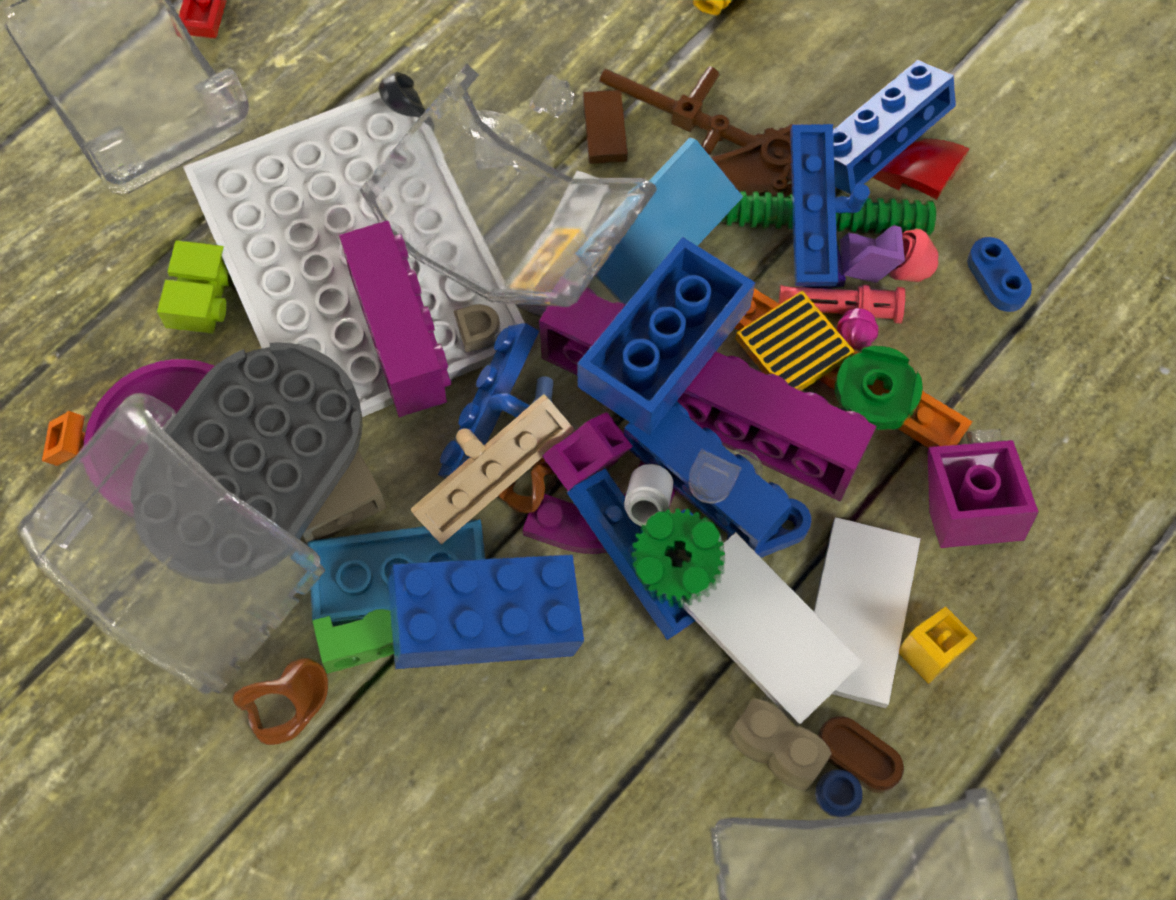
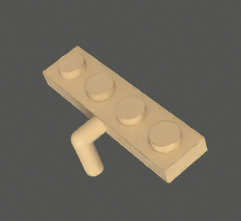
[411,394,575,545]

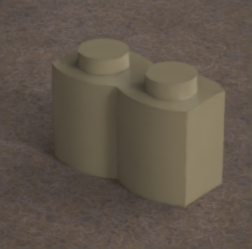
[730,699,832,791]

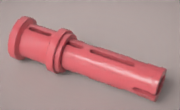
[779,285,905,324]

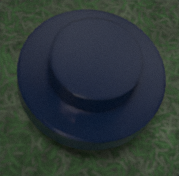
[815,770,863,818]

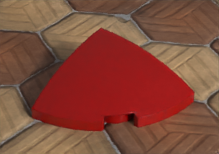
[872,139,970,200]

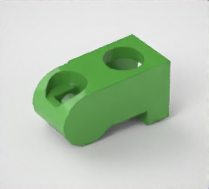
[312,609,394,674]

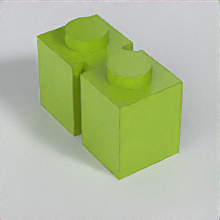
[157,240,233,333]

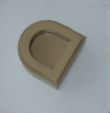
[454,304,501,353]

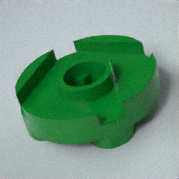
[834,346,923,430]

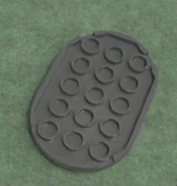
[132,342,363,582]

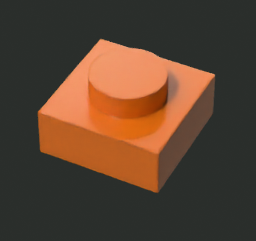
[42,411,85,466]

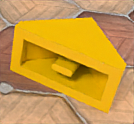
[898,606,978,684]

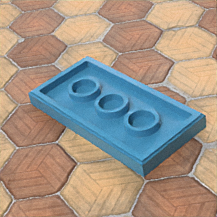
[578,138,743,305]
[308,519,486,626]

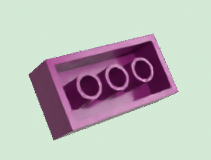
[339,220,451,417]

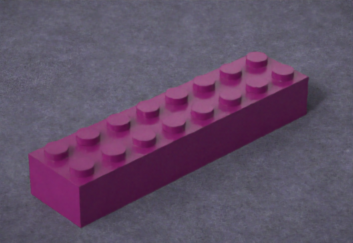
[539,280,876,502]

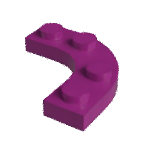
[522,461,676,554]

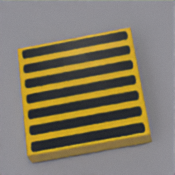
[735,290,854,391]

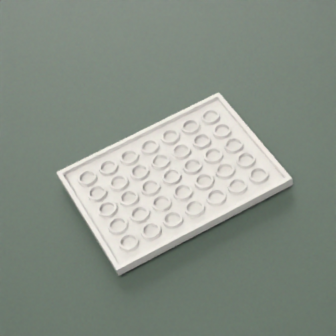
[183,92,525,417]

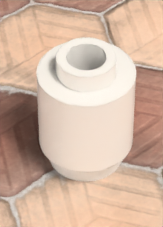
[624,464,673,526]

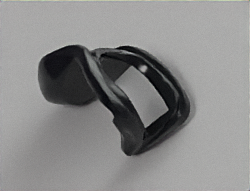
[378,72,429,130]

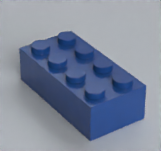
[577,237,755,435]
[388,555,584,669]

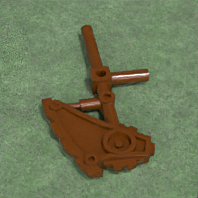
[599,67,793,197]

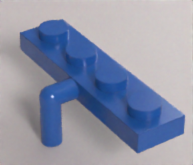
[790,124,870,286]
[438,323,539,479]
[567,468,695,640]

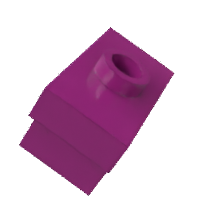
[542,412,633,491]

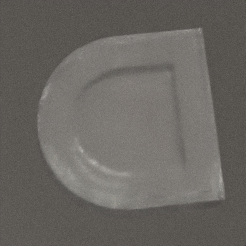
[688,449,742,503]

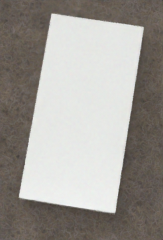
[813,517,921,708]
[683,532,863,727]

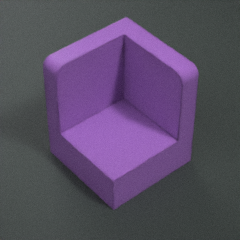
[840,225,905,283]

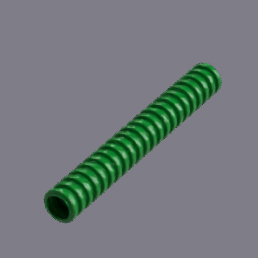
[717,191,936,236]

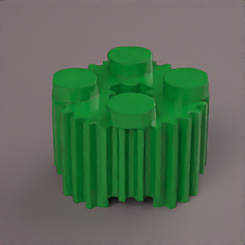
[632,508,725,608]

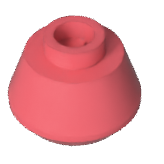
[889,229,938,282]

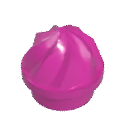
[837,308,879,351]

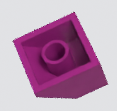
[927,440,1039,548]

